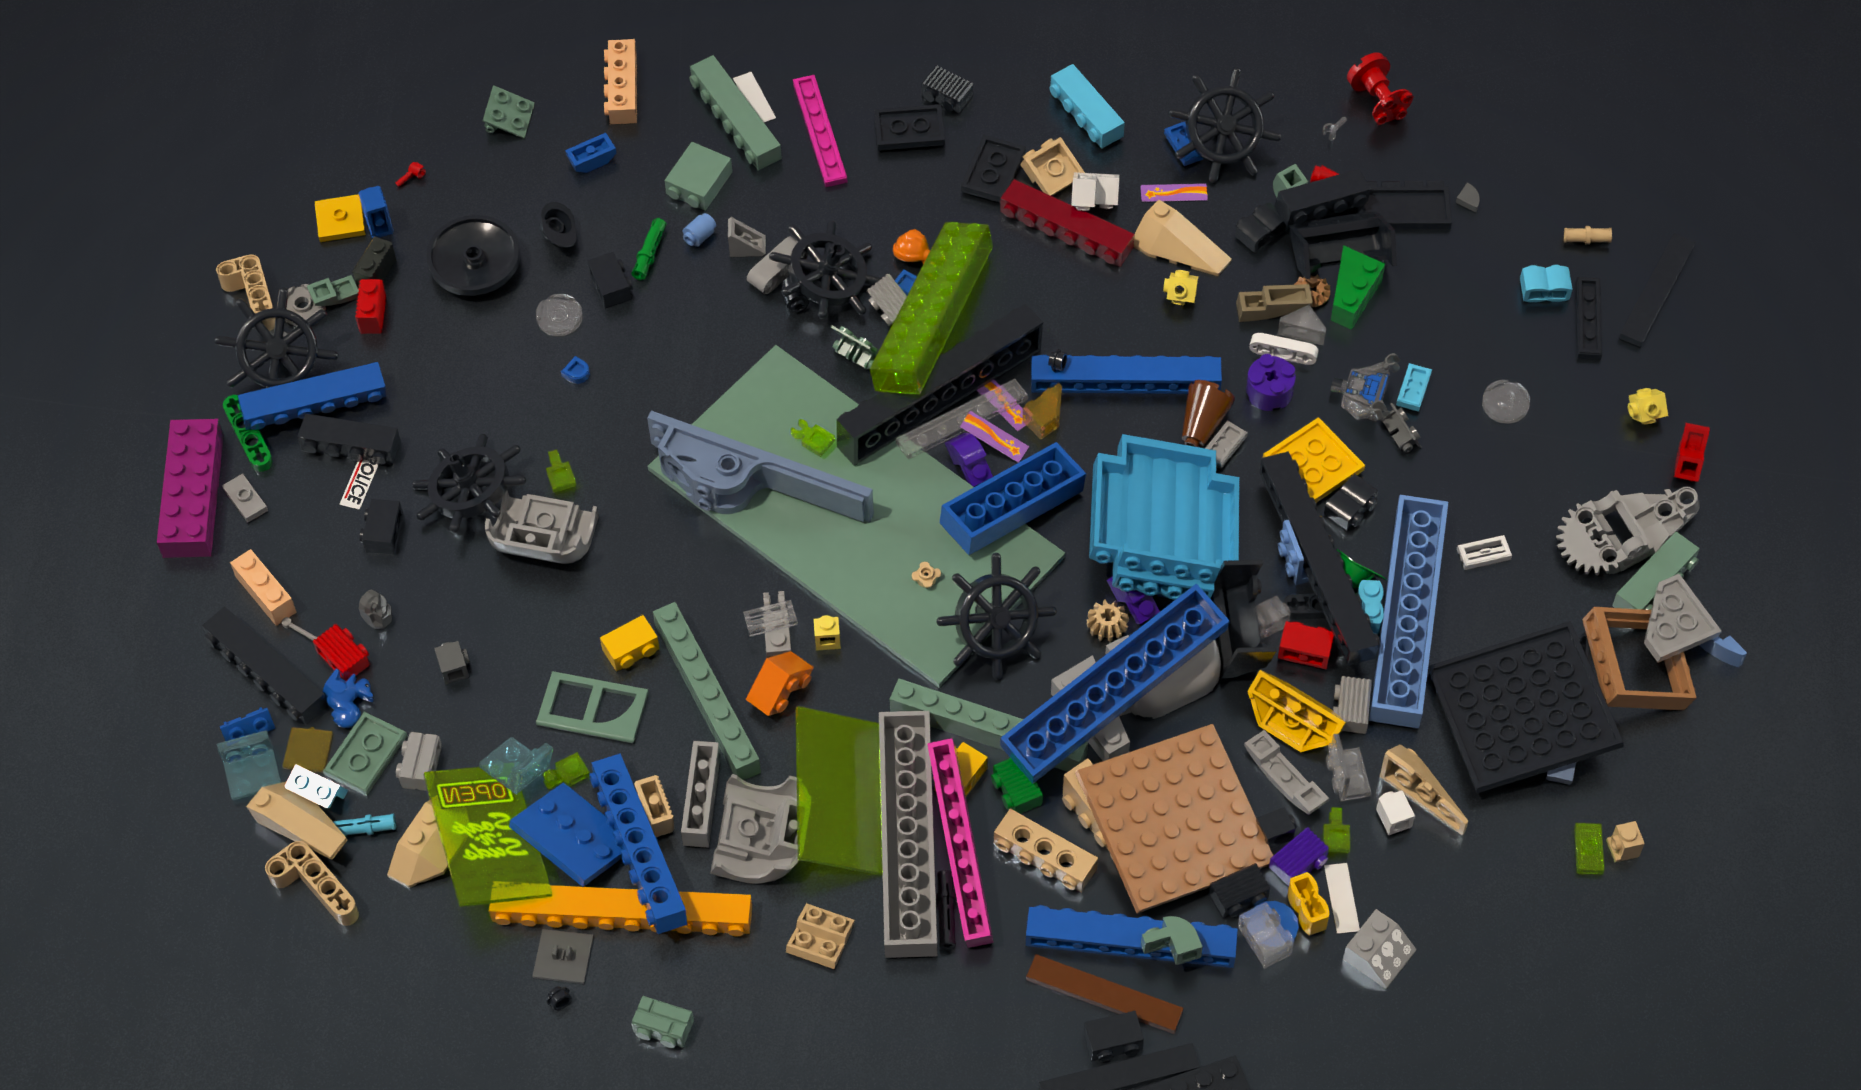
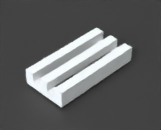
[1457,535,1512,570]

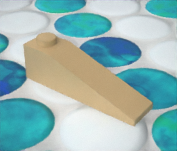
[246,781,348,860]

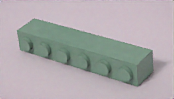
[689,55,782,170]

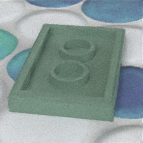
[323,712,408,796]

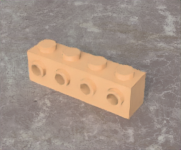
[604,39,637,124]

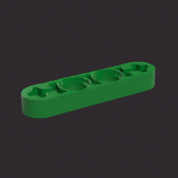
[223,395,273,472]

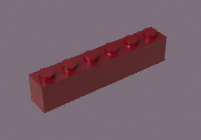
[1000,179,1135,267]

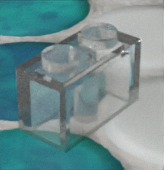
[1238,902,1294,969]

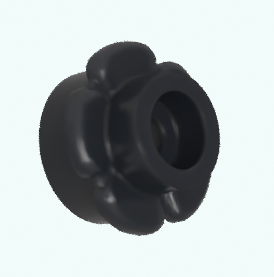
[1048,349,1067,372]
[546,986,572,1011]

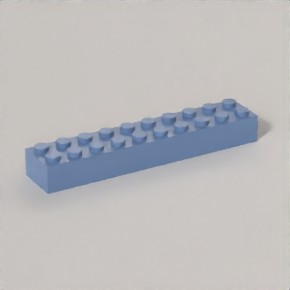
[1369,495,1448,729]

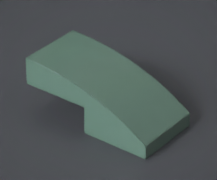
[307,275,359,306]

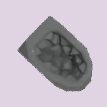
[359,589,392,629]

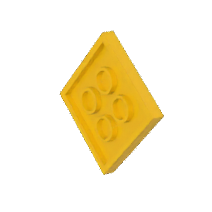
[1263,417,1365,503]

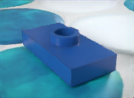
[1164,121,1204,166]

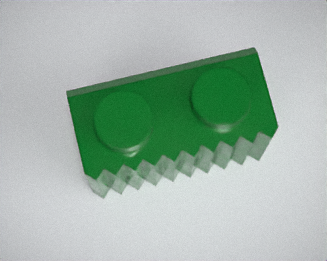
[991,758,1043,814]

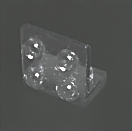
[1326,734,1371,801]

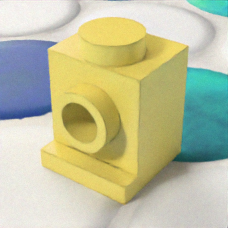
[814,615,841,651]

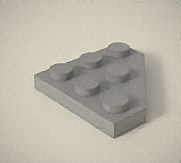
[1644,574,1721,662]

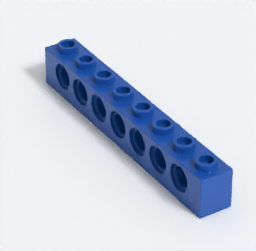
[589,753,687,934]

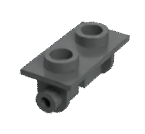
[1381,403,1421,453]

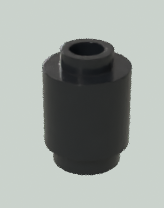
[781,277,809,312]

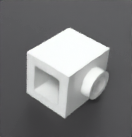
[1376,790,1415,835]

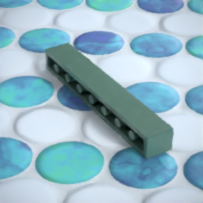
[653,602,761,780]
[890,679,1088,772]

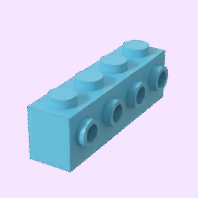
[1050,64,1125,148]

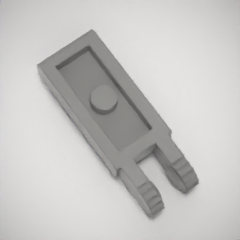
[763,591,791,657]

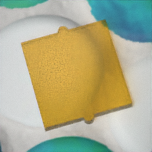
[282,727,333,772]

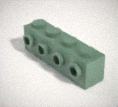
[1612,532,1700,610]

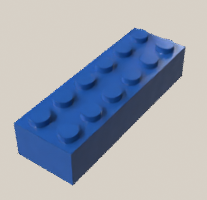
[939,442,1086,555]

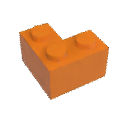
[745,651,814,716]

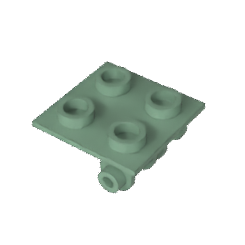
[483,85,535,138]
[831,326,882,370]

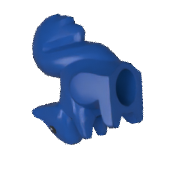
[322,669,373,728]

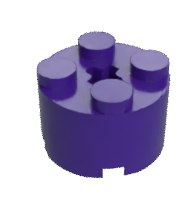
[1246,354,1296,411]

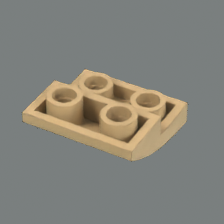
[786,903,855,969]

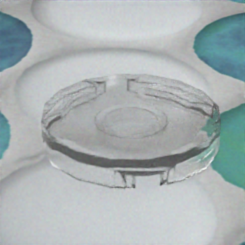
[536,294,583,336]
[1482,380,1530,424]

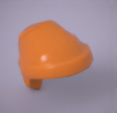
[893,229,933,272]

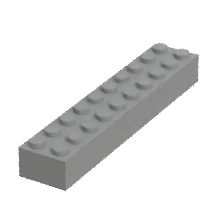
[879,711,937,958]

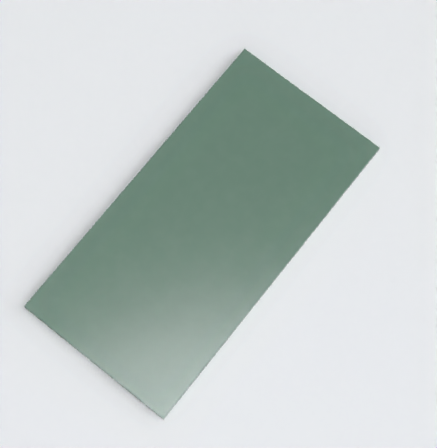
[648,345,1066,688]

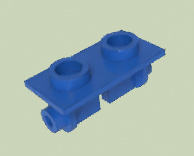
[220,707,275,747]

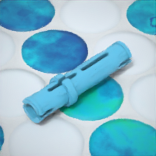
[333,813,396,836]

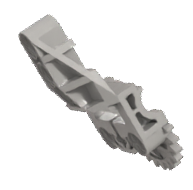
[1556,487,1700,575]

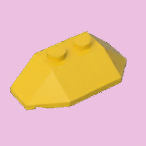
[1247,670,1346,752]

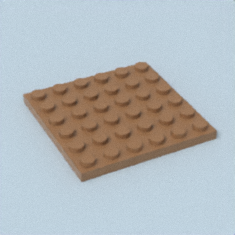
[1075,724,1273,913]

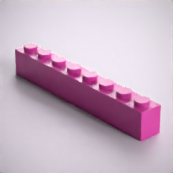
[927,738,994,948]

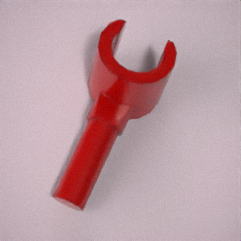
[395,162,426,187]

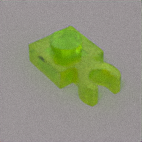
[791,419,835,457]

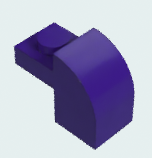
[945,433,993,487]
[1107,577,1160,624]

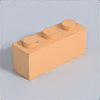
[230,549,297,626]

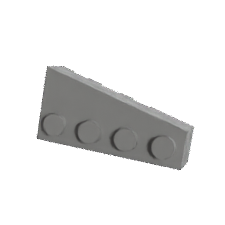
[1051,655,1130,761]

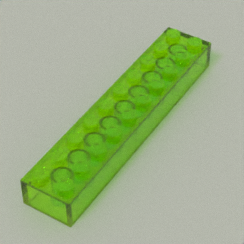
[870,222,993,395]

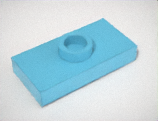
[1396,363,1432,411]

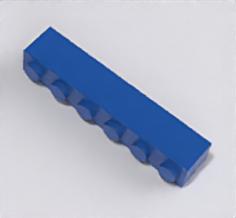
[238,362,386,430]

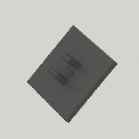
[532,929,594,984]

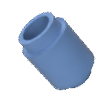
[683,213,716,247]

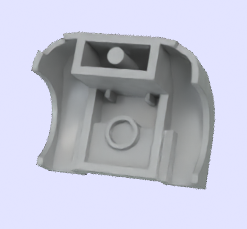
[485,490,599,564]
[1105,635,1221,719]
[710,774,810,884]

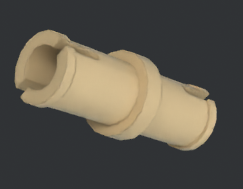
[1564,226,1612,245]

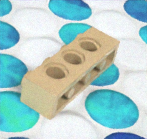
[994,809,1098,893]

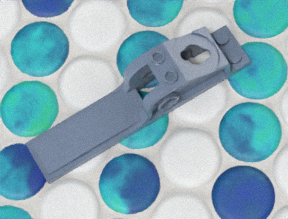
[647,410,874,522]

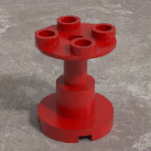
[1347,52,1414,125]

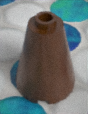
[1182,380,1235,447]

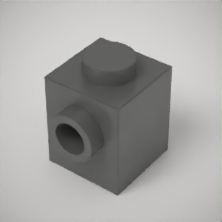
[434,641,470,685]

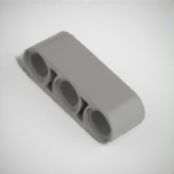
[747,236,808,294]

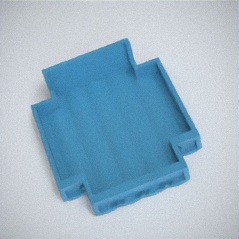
[1089,434,1239,600]

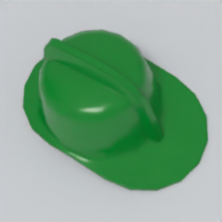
[1336,549,1387,589]

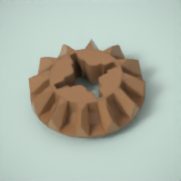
[1294,274,1330,307]

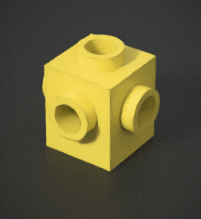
[1163,270,1199,305]
[1628,388,1668,424]

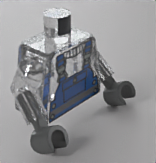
[1331,353,1400,422]

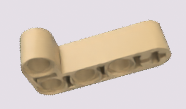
[216,255,276,331]
[265,841,359,926]

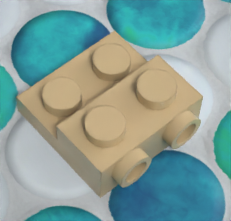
[1020,137,1085,196]

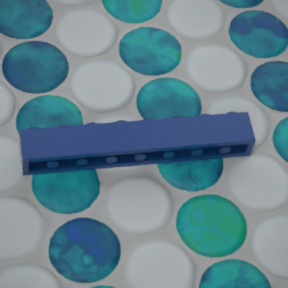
[1031,355,1222,394]
[1026,905,1238,968]

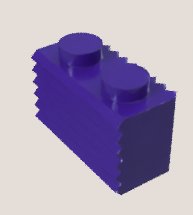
[1269,827,1329,886]

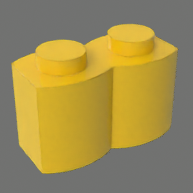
[1288,872,1329,936]

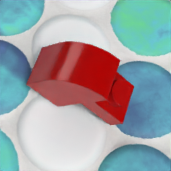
[1674,423,1710,482]

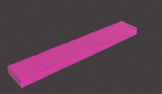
[793,75,848,187]

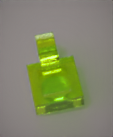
[546,449,576,493]
[542,752,589,789]
[1323,807,1350,853]

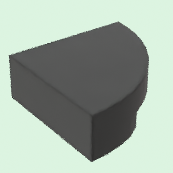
[1456,183,1480,212]

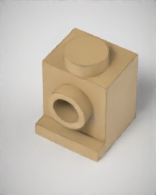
[1606,821,1645,862]

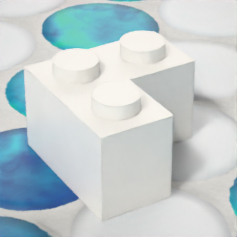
[1071,172,1120,210]

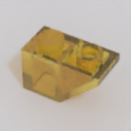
[1023,383,1062,440]

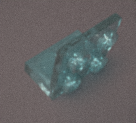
[217,730,281,800]
[479,737,553,794]

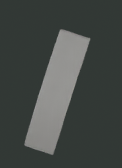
[1244,730,1329,814]

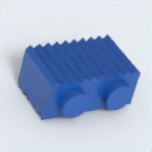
[358,186,394,239]

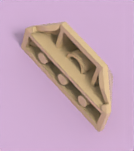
[387,797,469,888]

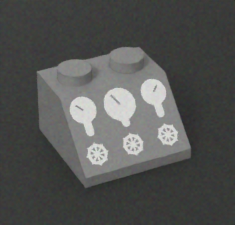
[1343,909,1416,989]

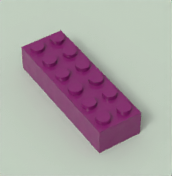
[157,419,224,558]

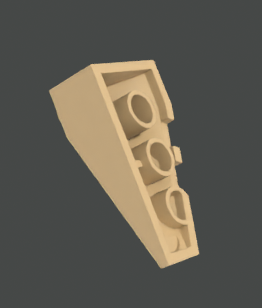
[1134,200,1232,276]
[1380,744,1468,835]

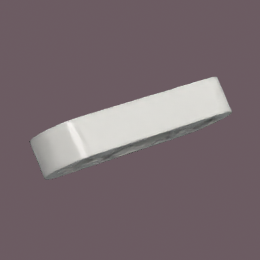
[1249,333,1319,365]

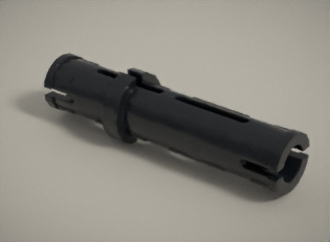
[936,870,956,949]

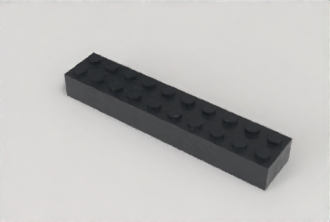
[837,304,1043,465]

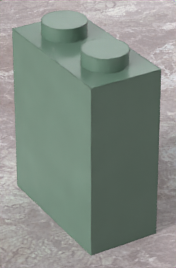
[664,142,732,211]

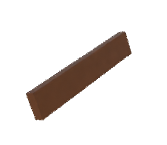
[1026,954,1184,1034]

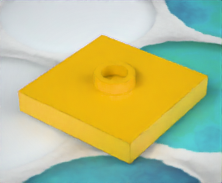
[315,194,366,242]

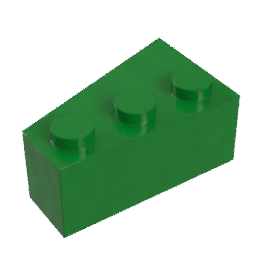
[1331,245,1385,330]

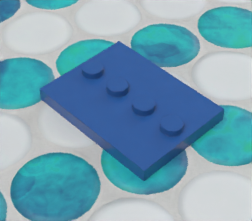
[509,782,623,887]

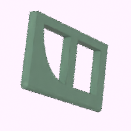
[536,671,649,744]

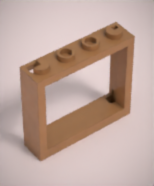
[1582,607,1697,710]

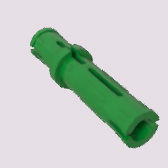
[631,218,667,280]

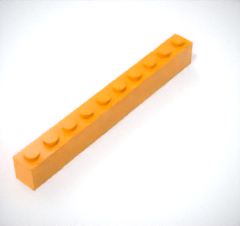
[489,883,752,936]

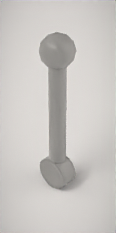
[282,617,317,640]

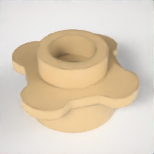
[912,562,941,588]

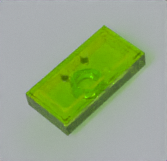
[1574,823,1604,874]

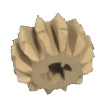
[1087,599,1129,642]

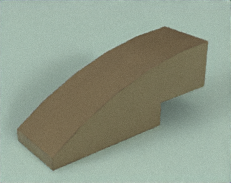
[1236,284,1313,322]

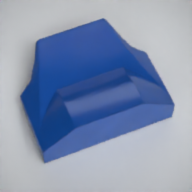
[565,133,617,173]

